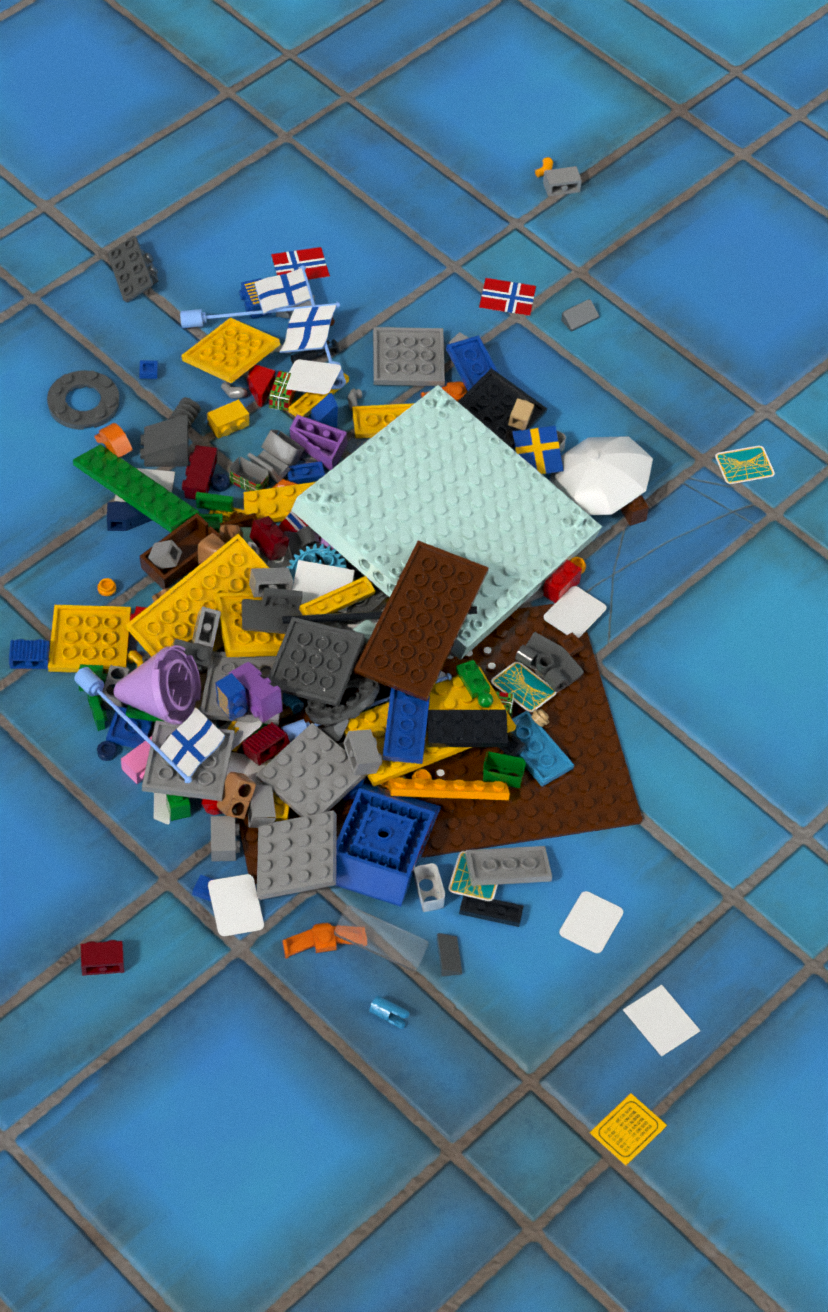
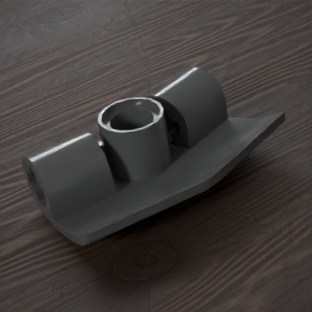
[284,526,330,565]
[515,632,584,692]

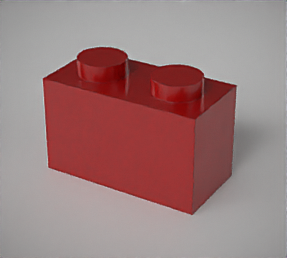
[543,559,582,603]

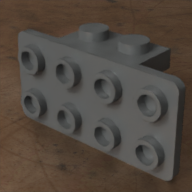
[108,236,159,302]
[241,588,319,634]

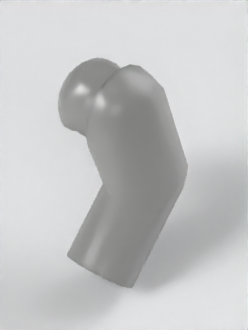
[221,381,247,399]
[348,388,362,411]

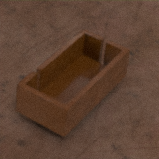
[139,513,222,589]

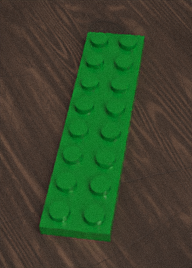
[73,444,199,533]

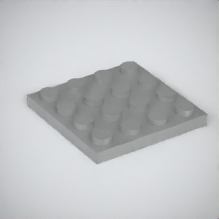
[373,327,445,386]
[200,651,284,724]
[142,721,235,801]
[256,723,368,817]
[257,810,337,900]

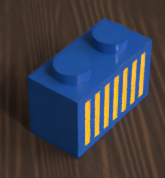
[239,278,272,319]
[215,673,248,721]

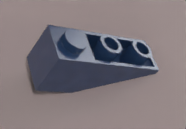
[107,501,153,531]

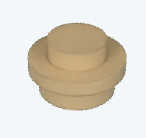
[531,709,549,727]

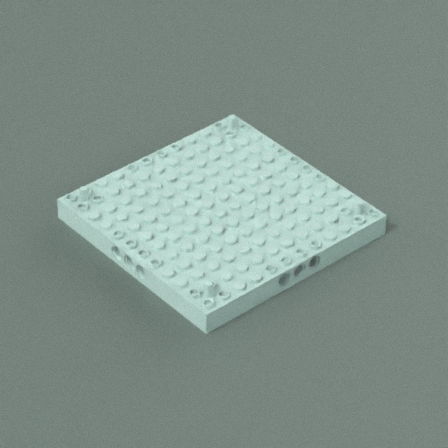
[291,385,602,660]

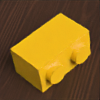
[207,399,249,439]

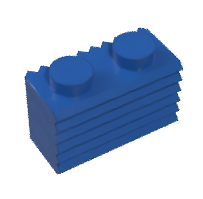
[9,639,50,669]

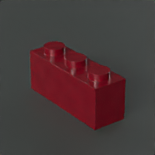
[182,445,218,500]

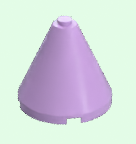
[114,645,201,725]

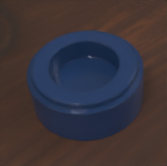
[211,473,230,492]
[97,741,117,761]

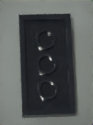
[427,709,508,747]

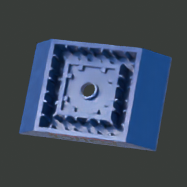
[335,783,441,907]

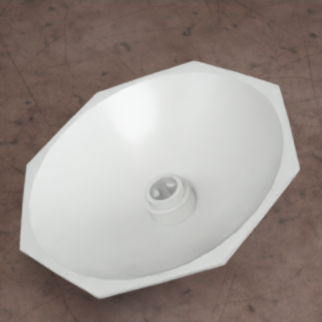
[550,437,653,515]

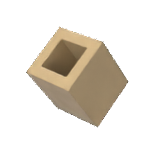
[508,398,534,430]

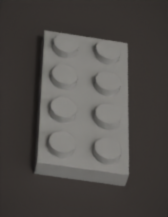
[465,846,552,886]

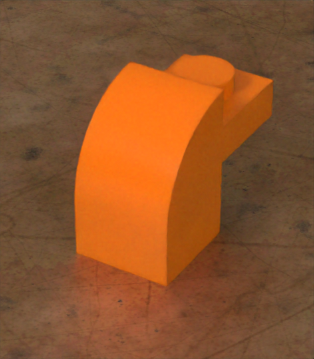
[94,423,133,458]

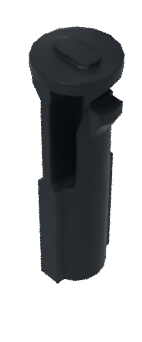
[290,339,339,364]

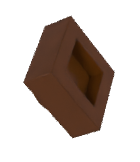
[557,632,584,656]

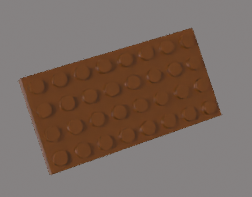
[354,540,489,702]

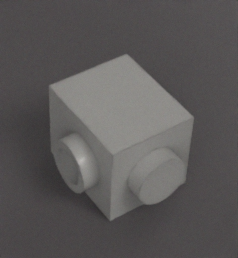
[148,540,182,569]

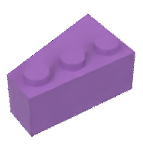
[289,415,348,470]
[229,662,283,723]

